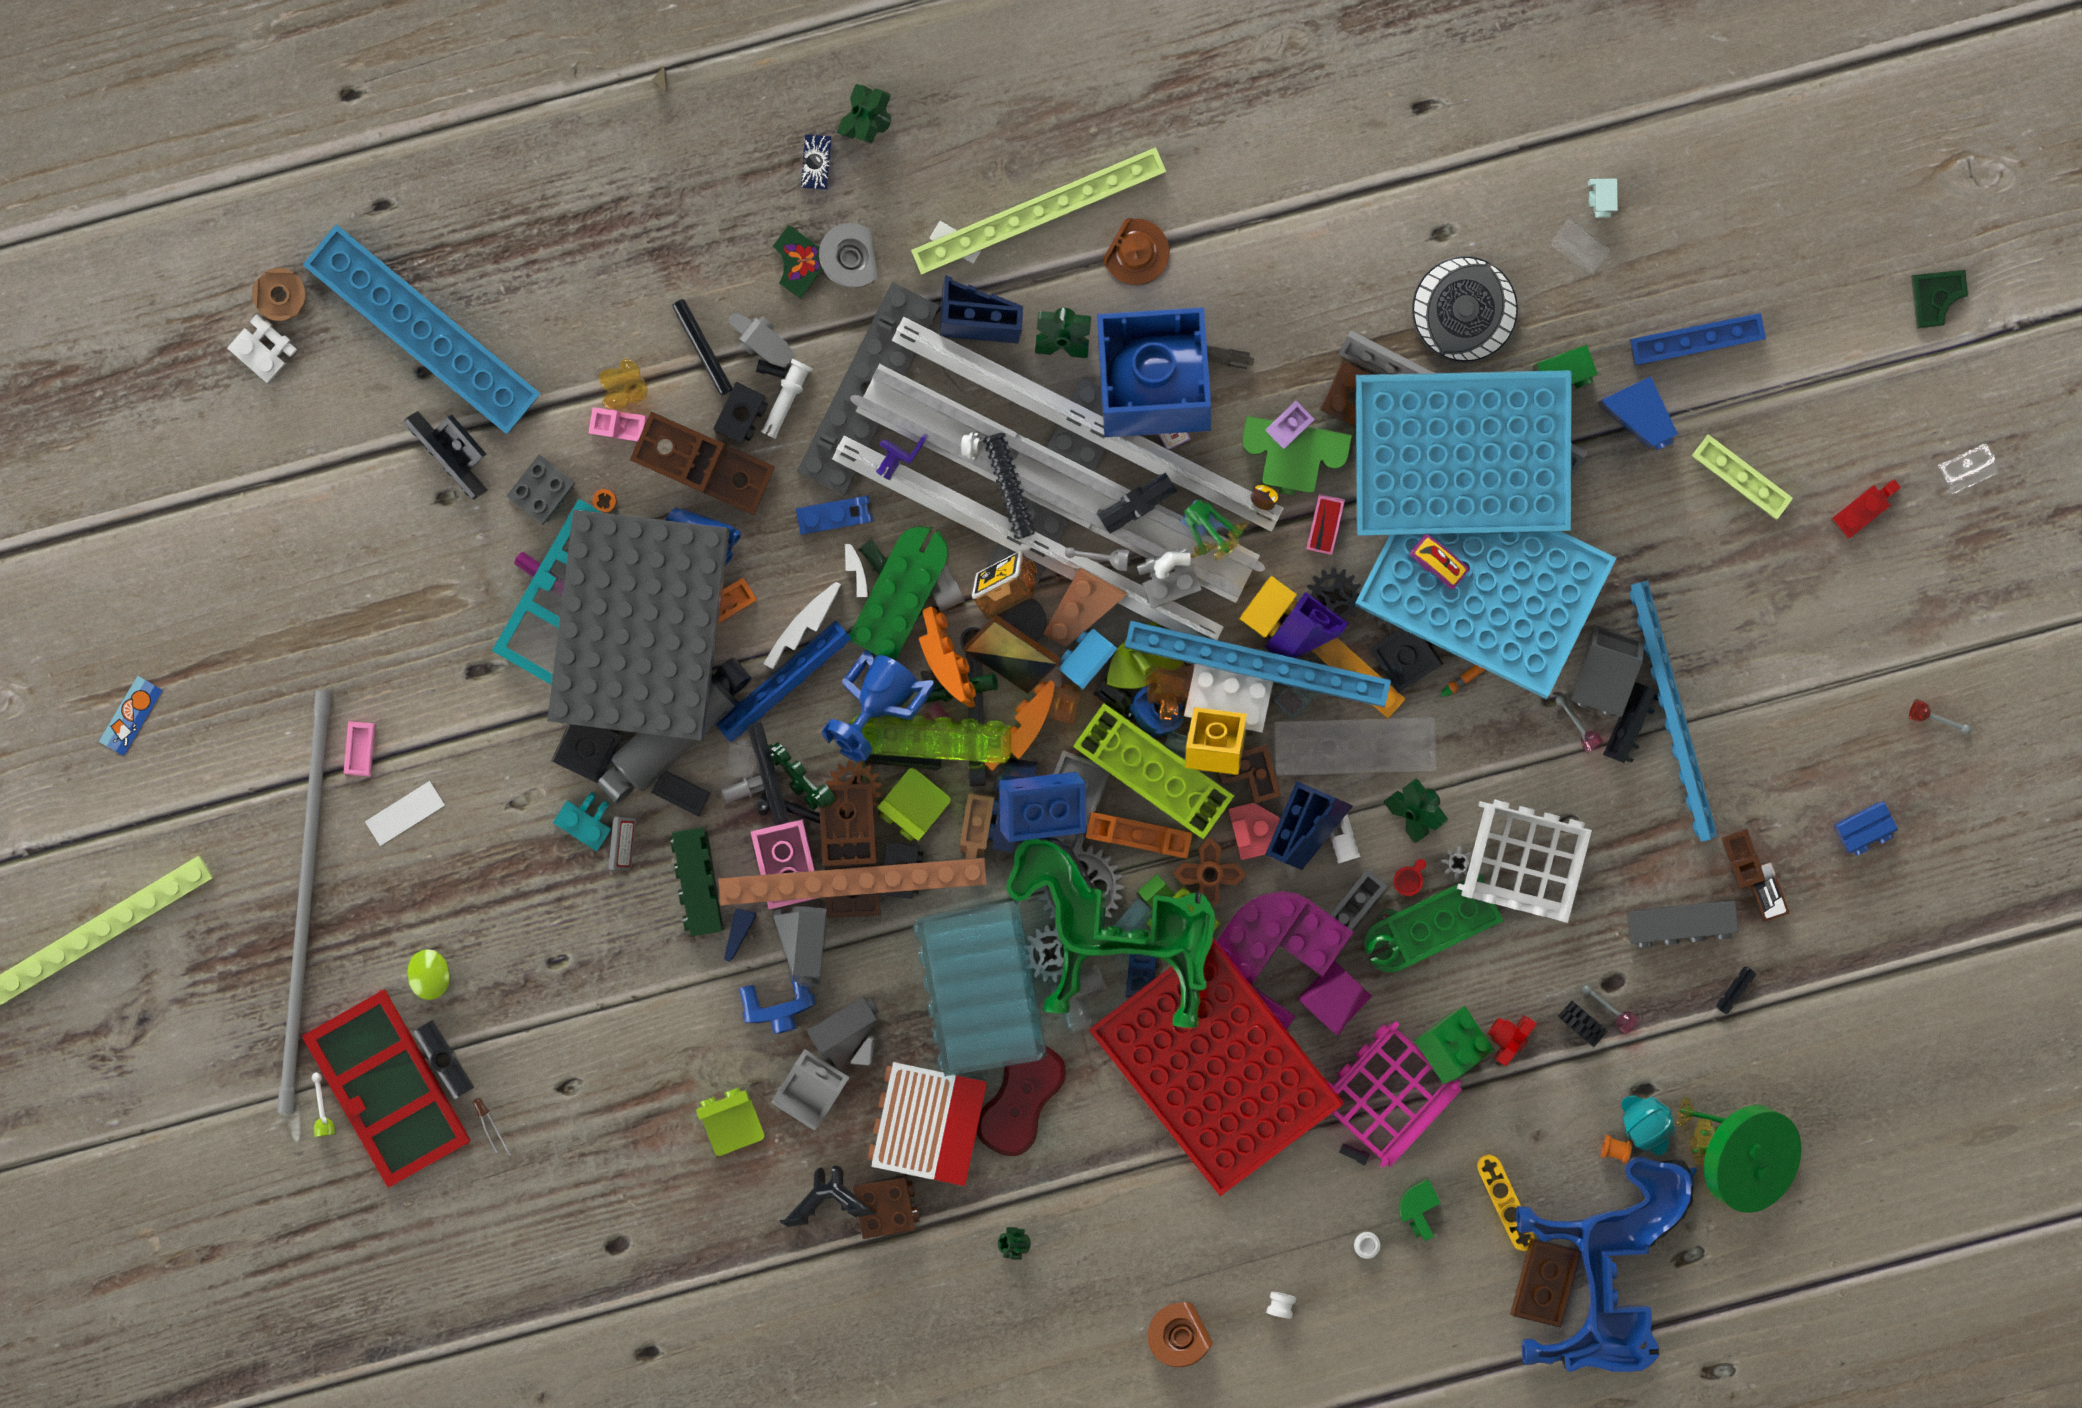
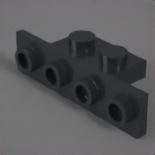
[404,411,488,500]

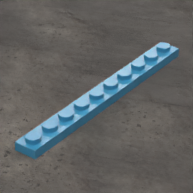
[1630,580,1718,842]
[1124,621,1391,707]

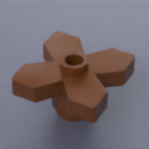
[1173,837,1246,907]

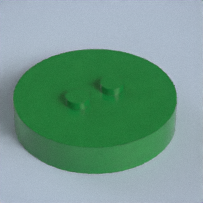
[1704,1105,1802,1213]

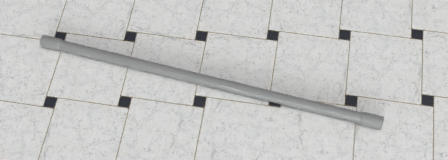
[277,690,332,1114]

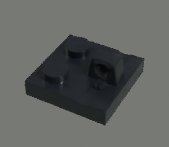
[1369,628,1444,693]
[551,724,623,784]

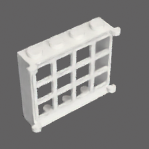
[1457,799,1592,923]

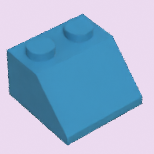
[1059,629,1117,689]

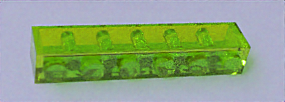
[849,712,1011,763]

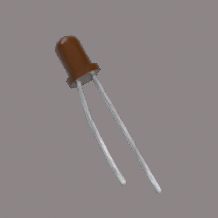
[473,1098,511,1156]

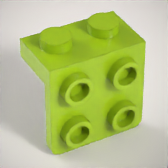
[877,768,951,841]
[696,1087,765,1156]

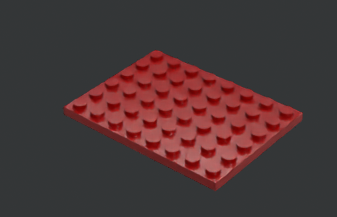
[1089,938,1344,1196]

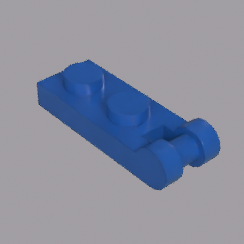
[796,495,874,535]

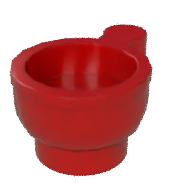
[1393,859,1426,896]

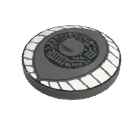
[1411,256,1518,363]

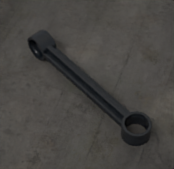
[960,627,986,787]

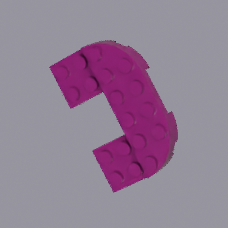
[1217,891,1354,1030]

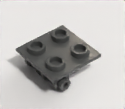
[507,455,575,525]

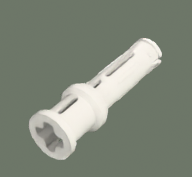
[760,358,813,439]

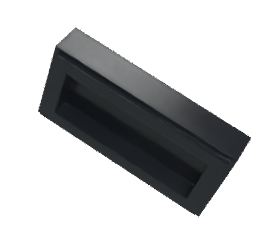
[652,771,711,817]

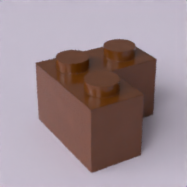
[1218,745,1281,803]

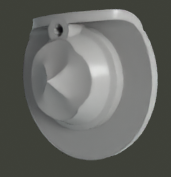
[819,223,878,288]

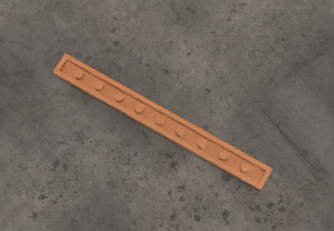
[718,858,987,905]

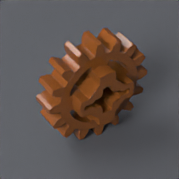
[825,760,883,817]

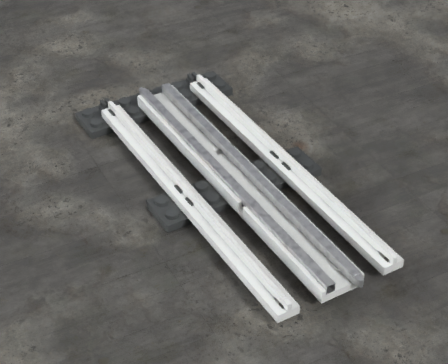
[797,282,1283,640]

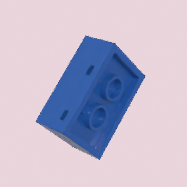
[999,772,1086,842]

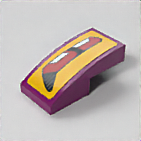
[1409,534,1470,589]

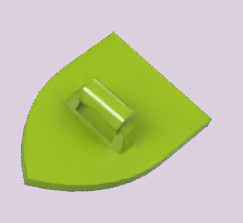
[1107,621,1184,689]

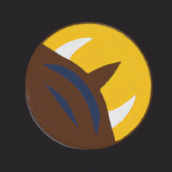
[1250,485,1279,510]

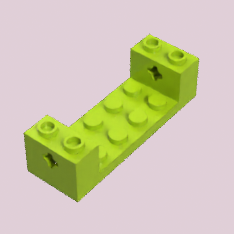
[1073,703,1234,840]

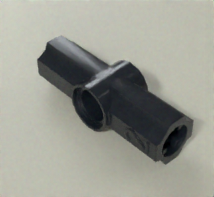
[1098,472,1178,534]
[413,1020,474,1100]

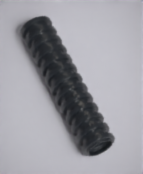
[983,432,1037,540]

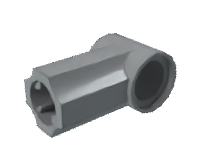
[932,565,965,612]

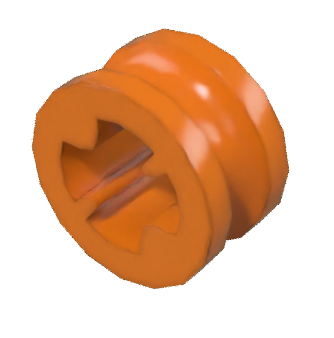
[592,489,617,513]

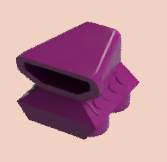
[1298,961,1372,1036]

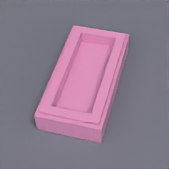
[344,721,376,776]

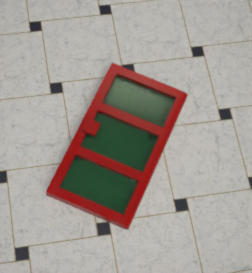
[302,989,471,1188]

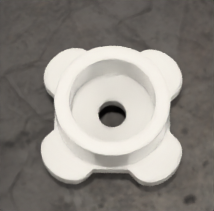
[961,432,982,460]

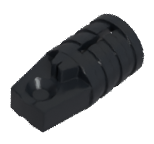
[1093,676,1135,721]

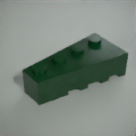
[670,826,724,937]

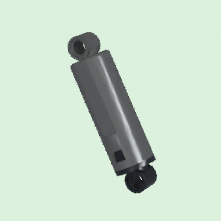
[598,658,752,804]

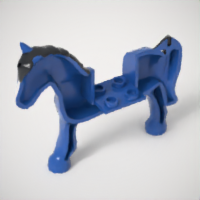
[1516,1157,1697,1372]

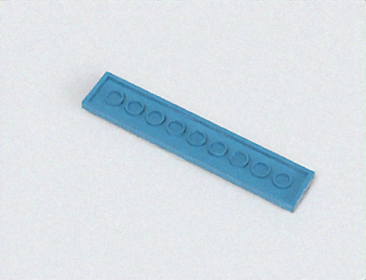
[303,224,541,435]

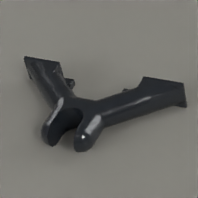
[779,1165,877,1227]

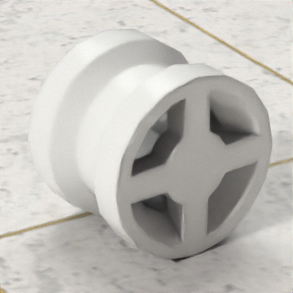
[1266,1291,1296,1319]

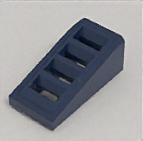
[724,908,757,962]

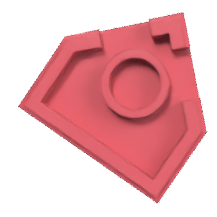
[1228,802,1281,860]

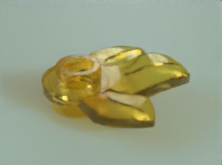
[599,358,648,410]

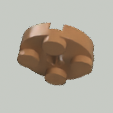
[252,268,307,322]

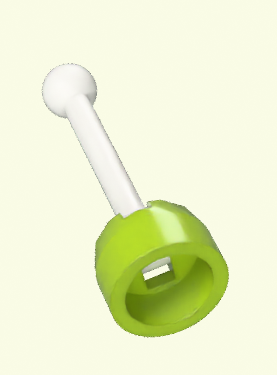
[311,1072,336,1137]

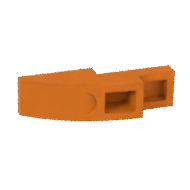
[919,606,976,708]
[985,680,1055,771]

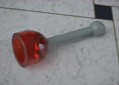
[1908,699,1972,735]

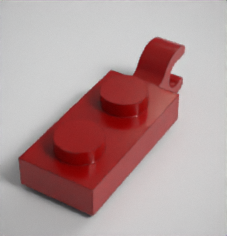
[1831,479,1901,539]

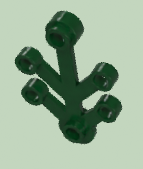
[768,742,836,810]

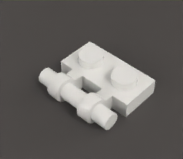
[227,315,297,384]

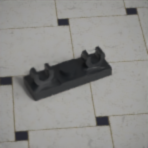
[1603,682,1659,764]

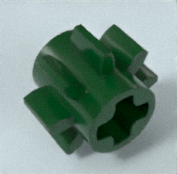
[998,1227,1031,1260]

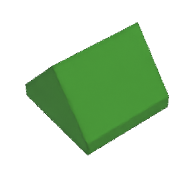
[1137,874,1174,908]

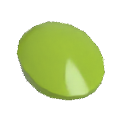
[407,949,450,1000]

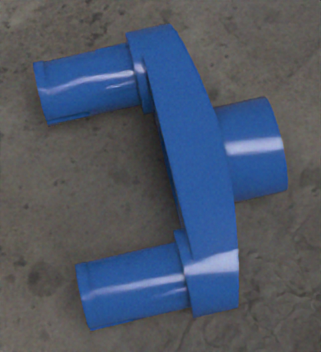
[739,975,816,1034]

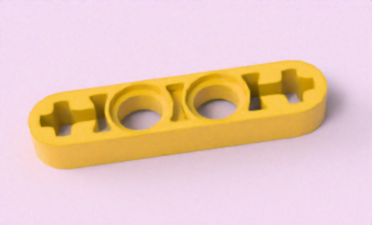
[1477,1154,1536,1251]

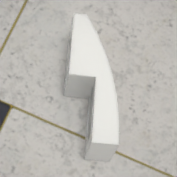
[845,544,868,598]

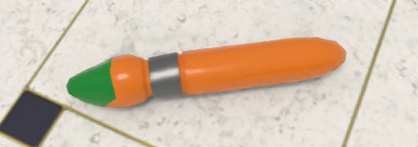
[1441,665,1486,697]

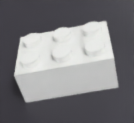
[1184,664,1273,733]

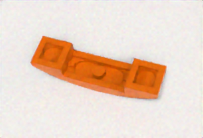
[1085,812,1193,859]

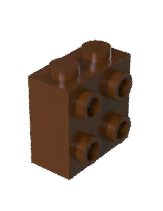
[853,1175,920,1239]

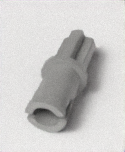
[721,776,765,804]

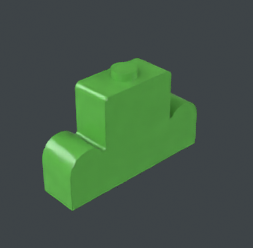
[1242,416,1352,496]

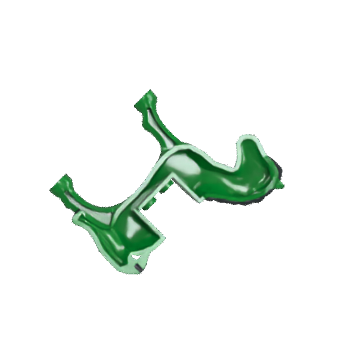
[1006,837,1215,1028]

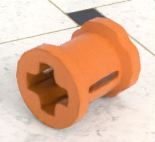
[1600,1134,1633,1164]

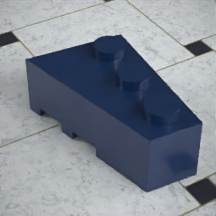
[939,275,1023,344]
[988,757,1037,852]
[1265,781,1353,870]

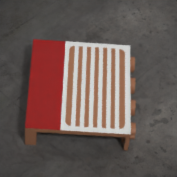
[867,1061,987,1186]

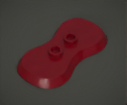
[976,1042,1066,1156]

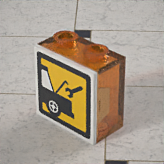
[972,550,1037,620]

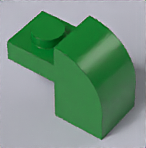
[1399,1178,1441,1241]

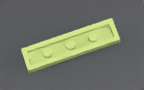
[1691,434,1793,520]

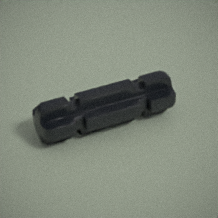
[1716,966,1756,1014]

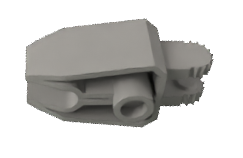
[728,312,794,368]

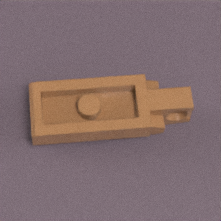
[960,793,995,859]

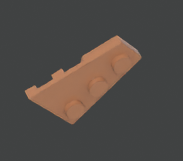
[1043,567,1126,647]

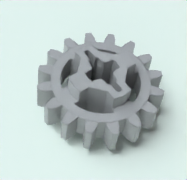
[1023,924,1064,982]

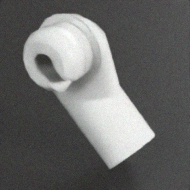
[1154,552,1191,579]

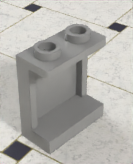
[771,1049,850,1130]

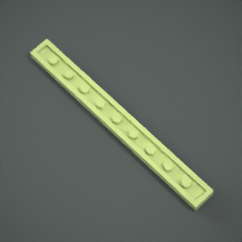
[911,147,1166,275]
[0,855,213,1006]

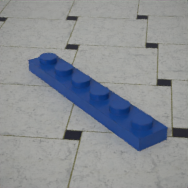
[716,620,851,743]

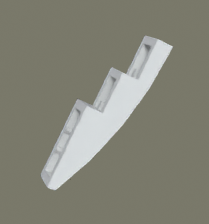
[764,582,842,669]

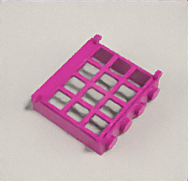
[1329,1020,1462,1168]

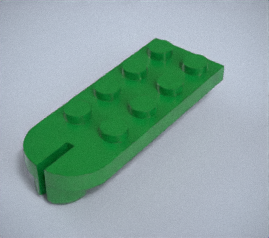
[849,526,949,661]
[1363,873,1503,973]

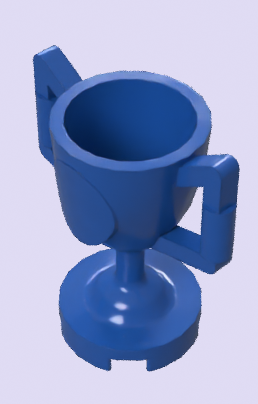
[821,650,935,762]

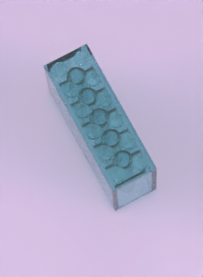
[914,900,1047,1076]

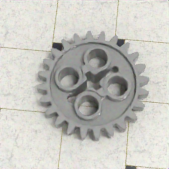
[1038,846,1124,919]

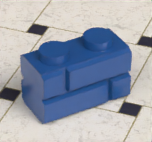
[1833,801,1898,856]

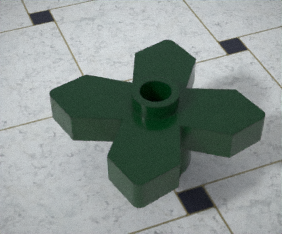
[837,84,891,144]
[1035,308,1091,358]
[1384,778,1448,843]

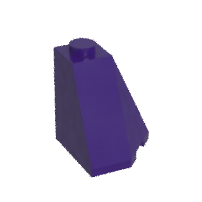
[1264,592,1348,658]

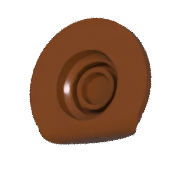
[1103,218,1169,285]
[1148,1302,1213,1368]

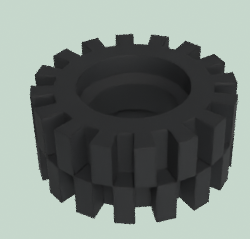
[1558,1000,1608,1047]

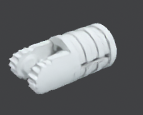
[1329,814,1361,864]

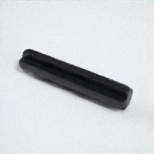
[863,749,942,770]

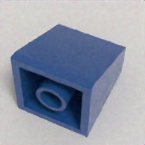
[1597,377,1678,450]

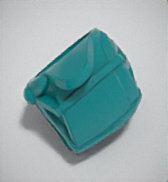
[1621,1095,1676,1156]

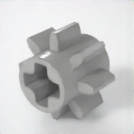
[1441,846,1471,879]

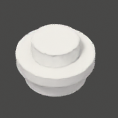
[1354,1232,1380,1259]

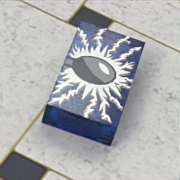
[801,134,832,190]

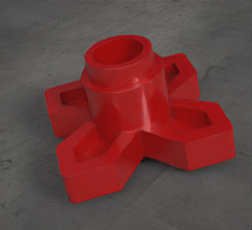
[1487,1015,1537,1067]

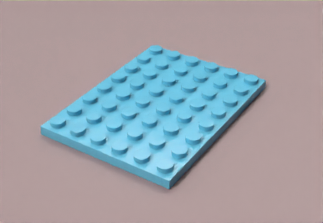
[1356,370,1571,535]
[1355,531,1617,699]

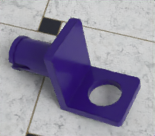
[876,433,929,480]

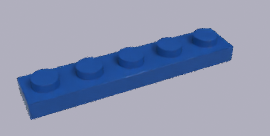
[1630,313,1766,366]

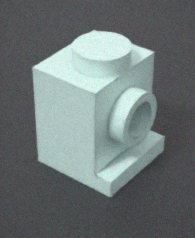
[1588,179,1618,218]

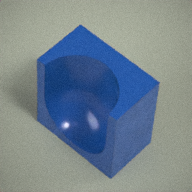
[1097,307,1211,437]

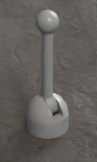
[1065,548,1130,571]

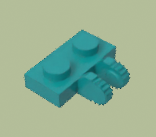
[553,791,612,851]

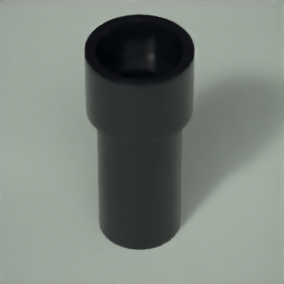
[756,359,787,379]
[1339,1143,1370,1166]

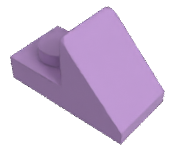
[1266,401,1315,449]

